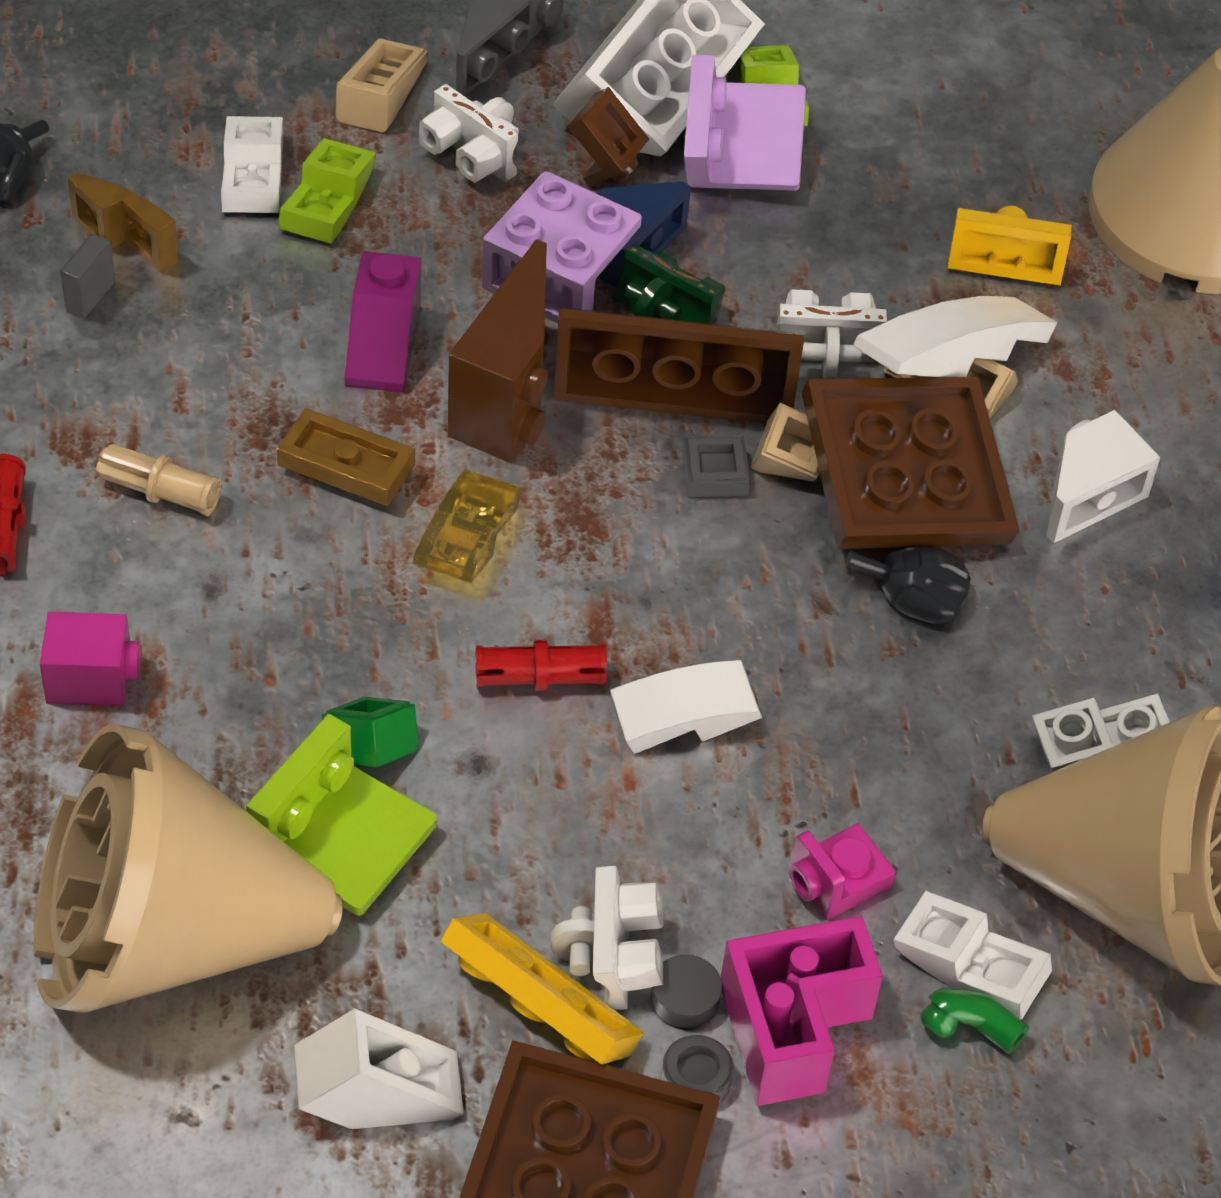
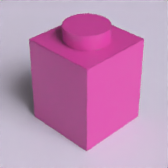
[40,612,142,706]

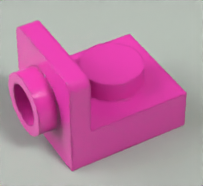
[788,823,897,921]

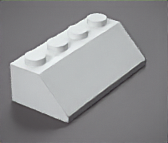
[552,0,765,157]

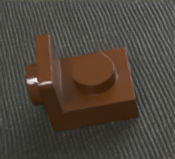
[567,87,649,187]

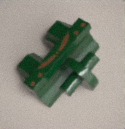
[612,244,726,323]

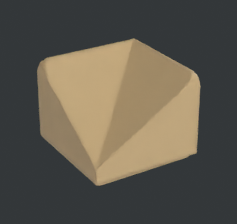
[750,403,819,481]

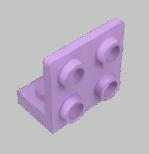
[684,55,806,191]
[482,172,642,324]

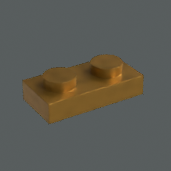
[277,408,415,506]

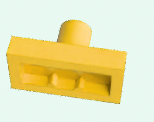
[947,206,1072,286]

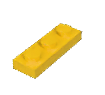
[440,913,645,1065]

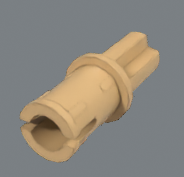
[96,444,222,516]

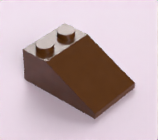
[448,239,548,464]

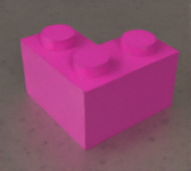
[721,916,883,1106]

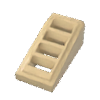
[335,38,428,132]

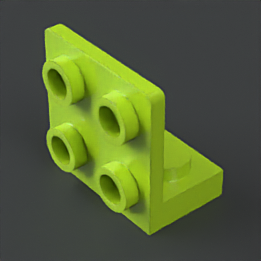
[246,713,437,915]

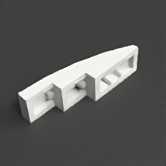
[853,296,1058,377]

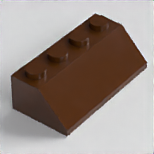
[554,308,804,424]

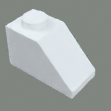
[1046,410,1161,544]
[294,1008,464,1129]

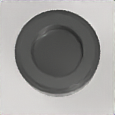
[651,955,722,1028]
[661,1035,734,1103]

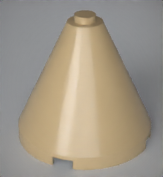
[1089,47,1221,294]
[983,704,1221,985]
[34,724,343,1013]

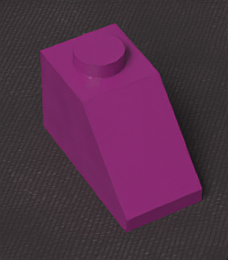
[345,251,421,392]

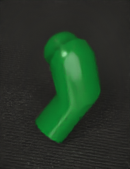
[920,987,1029,1054]

